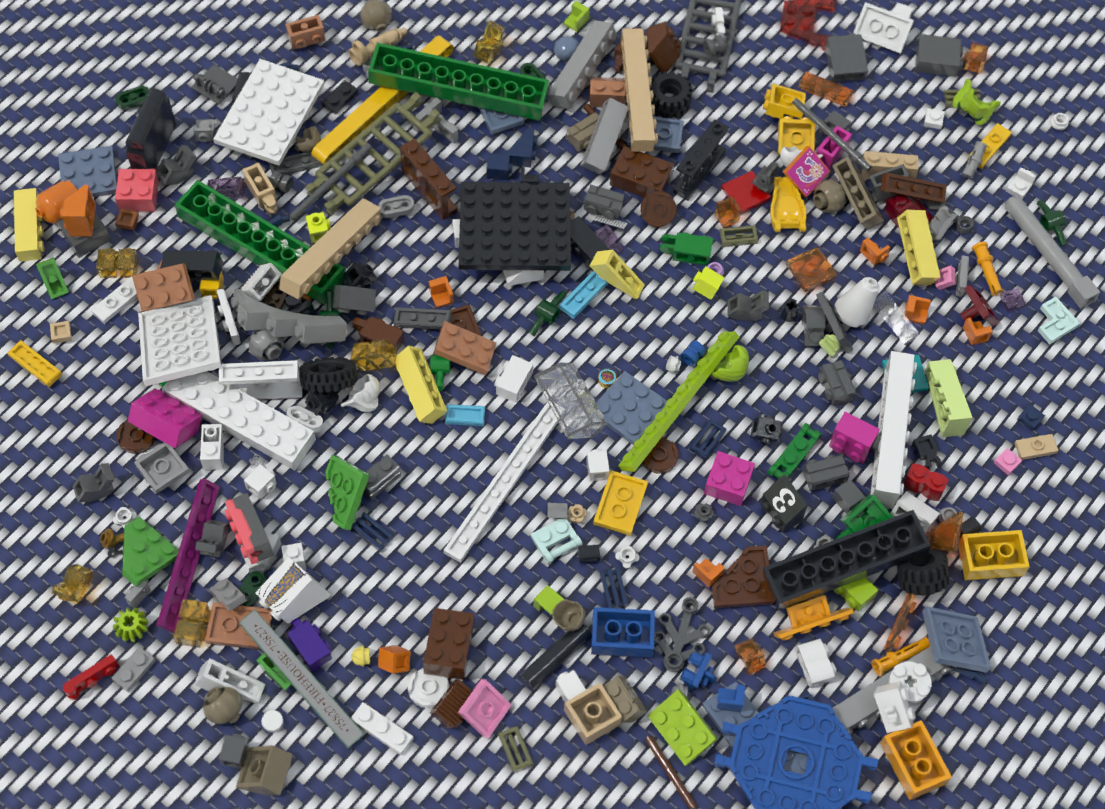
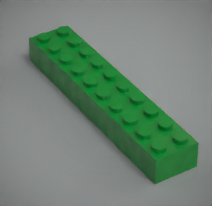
[368,42,549,121]
[175,180,346,305]

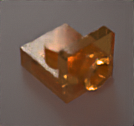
[734,638,766,675]

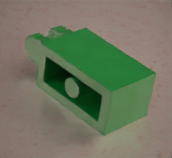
[659,232,713,266]

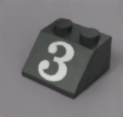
[761,475,808,532]

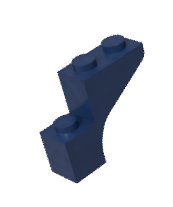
[486,128,538,180]

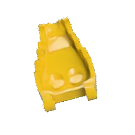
[770,176,806,232]

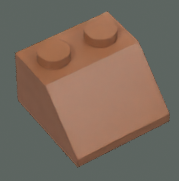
[589,77,625,108]

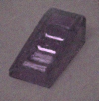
[207,177,246,199]

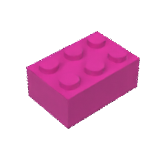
[128,388,202,448]

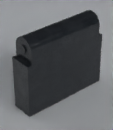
[125,88,176,169]

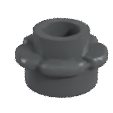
[694,503,714,522]

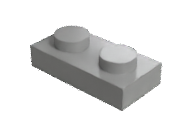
[209,578,247,612]
[111,647,156,693]

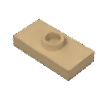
[1014,434,1059,460]

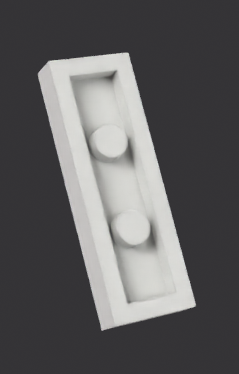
[351,702,414,755]

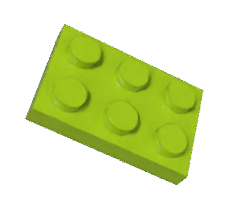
[648,689,718,766]

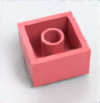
[115,169,159,212]

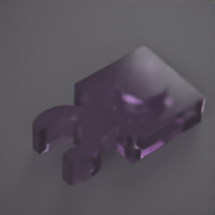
[594,224,624,254]

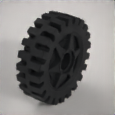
[299,357,357,392]

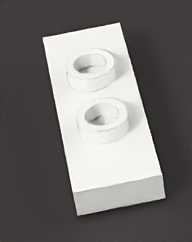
[91,276,138,324]
[216,289,241,346]

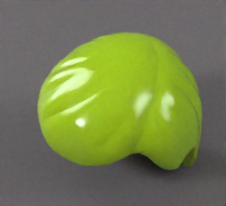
[712,345,749,382]

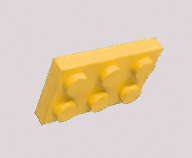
[593,470,648,536]

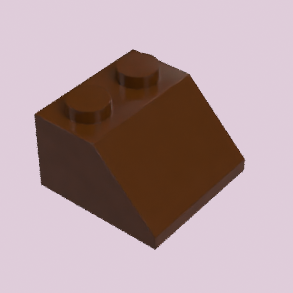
[647,21,682,74]

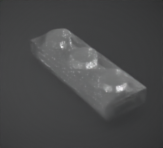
[873,291,920,345]

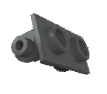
[752,162,779,193]

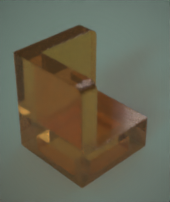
[715,196,741,228]

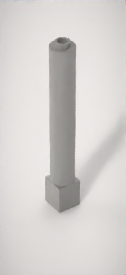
[1005,196,1100,309]

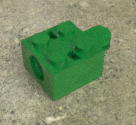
[836,494,893,539]

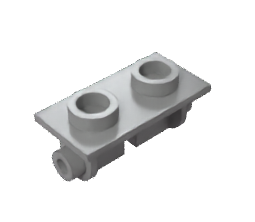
[929,206,957,240]

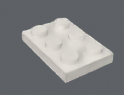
[853,2,914,53]

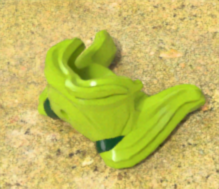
[952,79,1001,125]

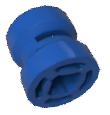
[680,340,706,367]

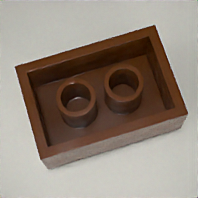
[610,146,674,198]
[423,608,475,680]

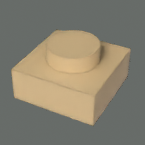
[50,321,72,343]

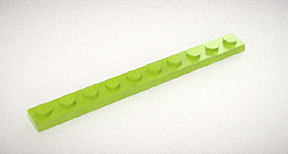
[618,331,739,472]

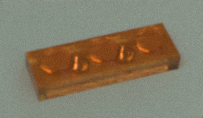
[798,71,854,107]
[882,593,917,652]

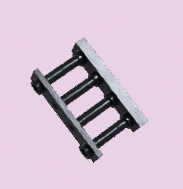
[673,119,730,201]

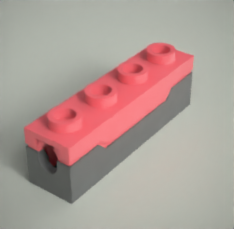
[224,493,274,565]

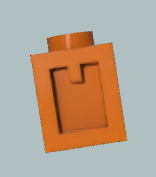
[860,238,891,266]

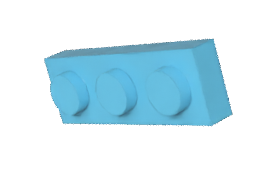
[559,270,608,319]

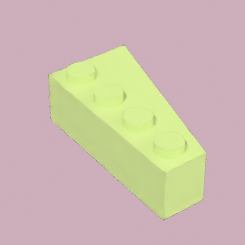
[925,359,973,437]

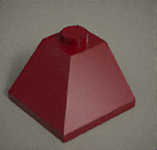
[884,194,935,228]

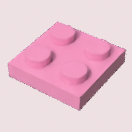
[458,679,512,739]

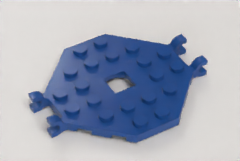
[714,695,879,809]

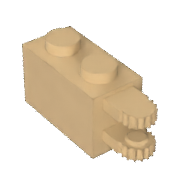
[242,162,278,215]

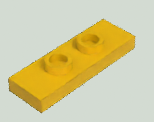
[967,123,1012,169]
[7,340,63,387]

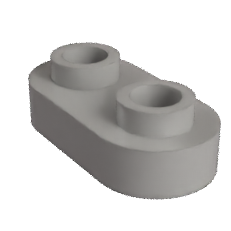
[378,195,414,218]

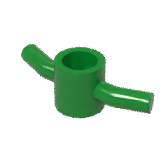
[430,337,450,391]

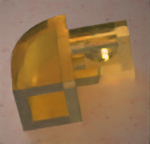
[473,20,505,63]
[52,564,94,604]

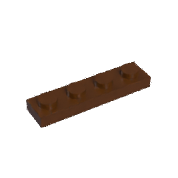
[881,173,947,203]

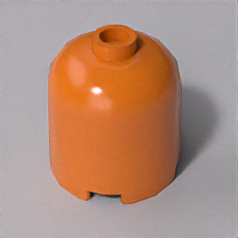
[35,180,77,224]

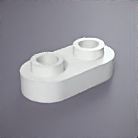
[286,406,323,433]

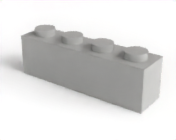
[580,98,629,174]

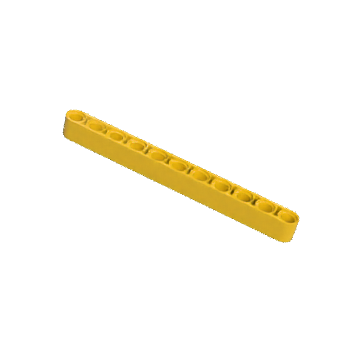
[311,36,454,165]

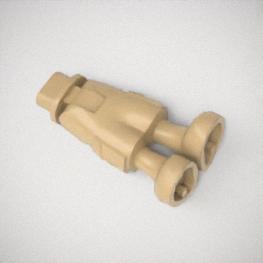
[348,27,407,66]

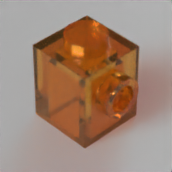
[963,43,989,73]

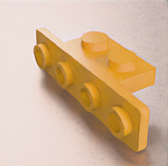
[774,594,854,640]

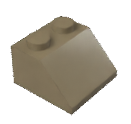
[236,745,293,796]

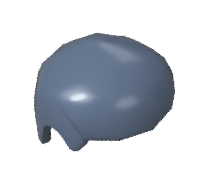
[554,36,579,62]

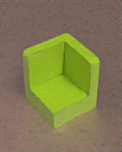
[564,1,590,32]
[534,585,564,615]

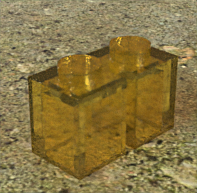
[96,248,139,278]
[350,339,397,371]
[173,599,211,648]

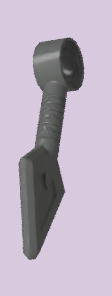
[924,198,974,234]

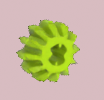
[112,607,149,642]

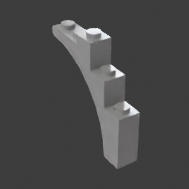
[231,289,347,344]

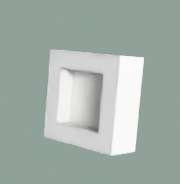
[924,108,945,129]

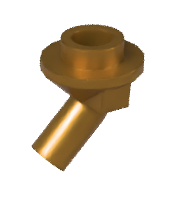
[100,528,124,548]

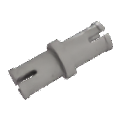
[962,141,987,179]

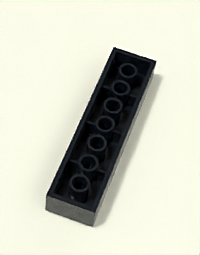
[763,509,931,611]

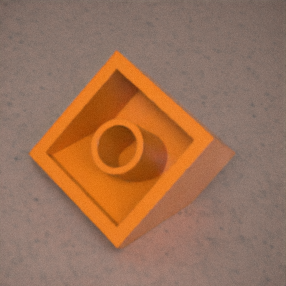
[60,185,96,236]

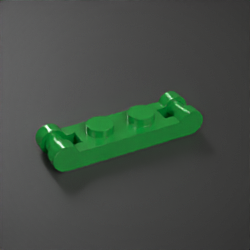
[767,423,822,479]

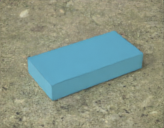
[445,404,485,426]

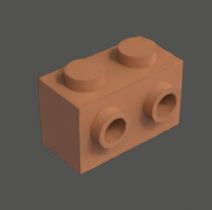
[285,15,326,50]

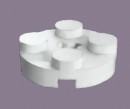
[888,661,931,704]

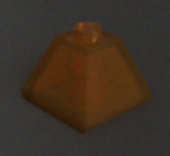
[926,512,964,553]

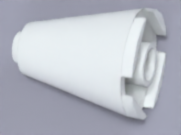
[834,277,879,327]

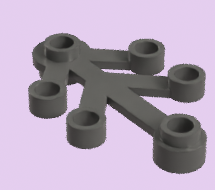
[654,597,710,672]

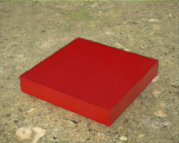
[721,171,771,215]

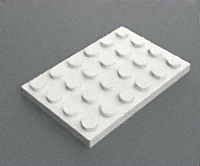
[213,59,325,166]
[138,295,222,386]

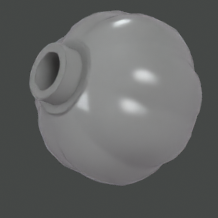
[249,329,284,361]

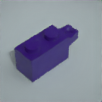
[287,618,332,672]

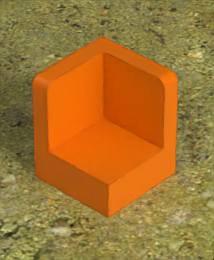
[428,276,454,308]
[903,295,931,324]
[963,318,993,346]
[692,559,725,588]
[378,645,410,673]

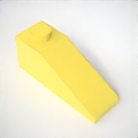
[590,250,645,299]

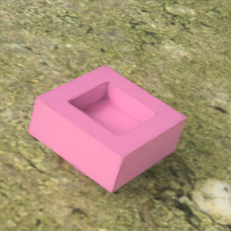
[936,266,956,290]
[994,448,1022,476]

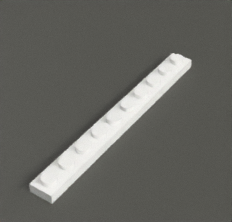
[444,400,565,563]

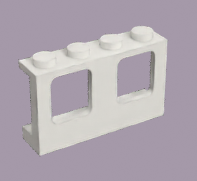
[219,360,302,400]

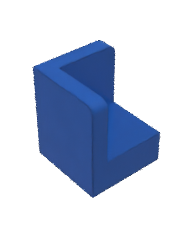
[717,684,745,712]

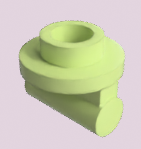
[819,334,841,357]

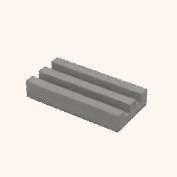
[955,255,969,297]

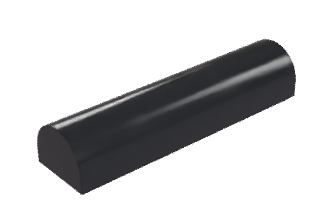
[519,624,592,691]

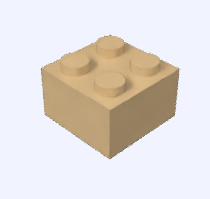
[564,682,622,745]

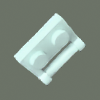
[531,518,583,564]

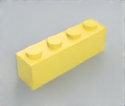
[14,188,44,262]
[897,210,941,285]
[393,346,447,424]

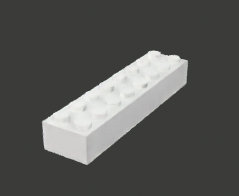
[870,351,917,509]
[162,371,316,471]

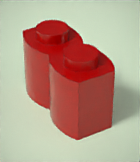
[903,464,949,501]

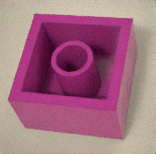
[829,412,880,464]
[704,451,755,506]

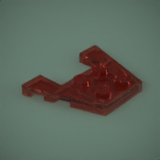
[779,0,836,51]

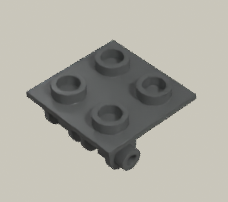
[191,64,238,104]

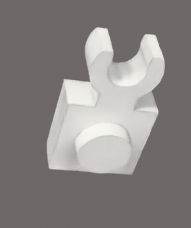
[711,7,725,38]

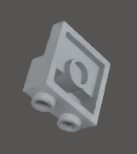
[134,442,190,494]

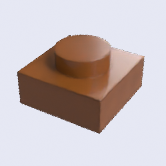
[115,209,139,231]

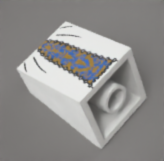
[256,557,331,623]

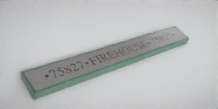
[239,609,364,749]

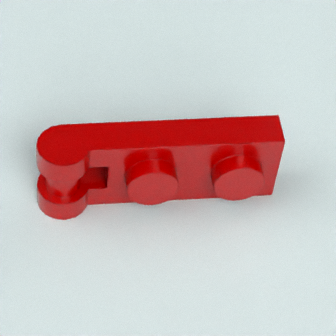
[63,654,120,700]

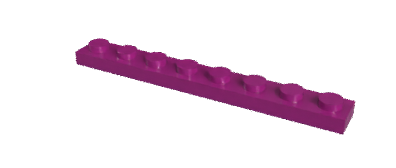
[156,478,220,633]

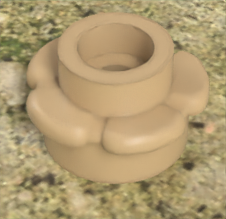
[567,504,587,523]

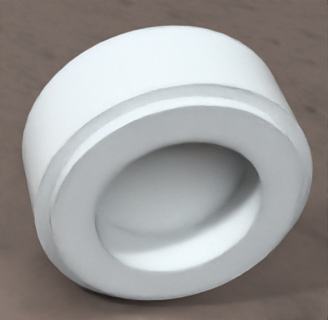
[262,710,284,733]

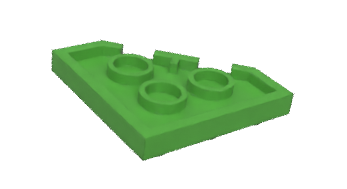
[325,455,369,530]
[122,517,179,587]

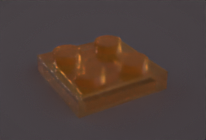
[786,247,837,292]

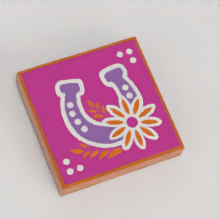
[783,146,830,197]

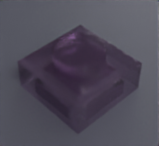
[1000,288,1026,311]

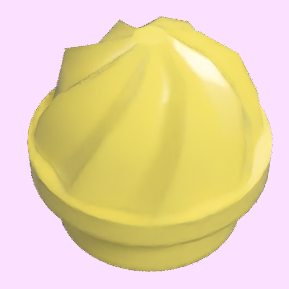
[351,646,370,667]

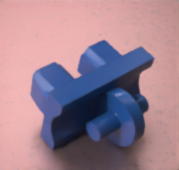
[679,651,716,692]

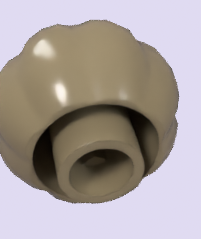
[361,0,392,32]
[813,180,846,214]
[203,686,242,724]

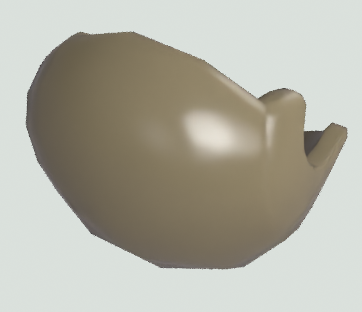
[295,126,321,152]
[552,599,585,631]

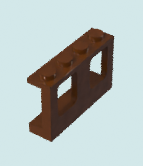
[400,138,458,221]

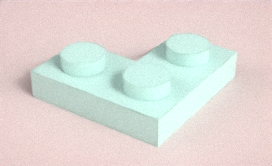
[1038,297,1080,344]

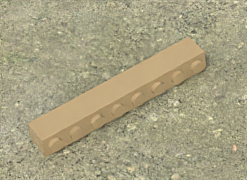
[621,29,658,152]
[279,199,381,299]

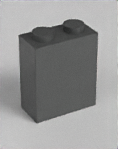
[824,33,868,82]
[915,34,963,77]

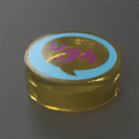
[598,368,617,388]

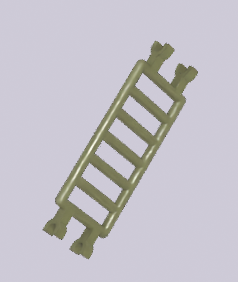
[305,92,442,216]

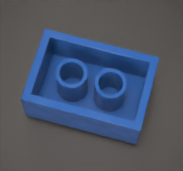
[591,607,655,657]

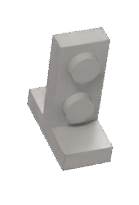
[412,98,458,143]

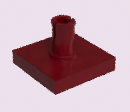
[960,285,1000,326]

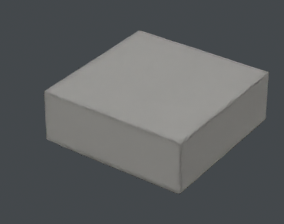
[547,503,567,518]

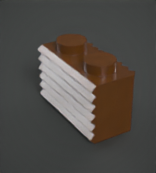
[430,679,473,729]

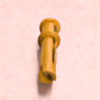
[972,242,1003,296]
[871,637,930,677]

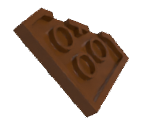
[711,546,774,608]

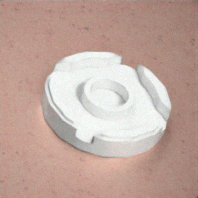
[408,668,449,708]

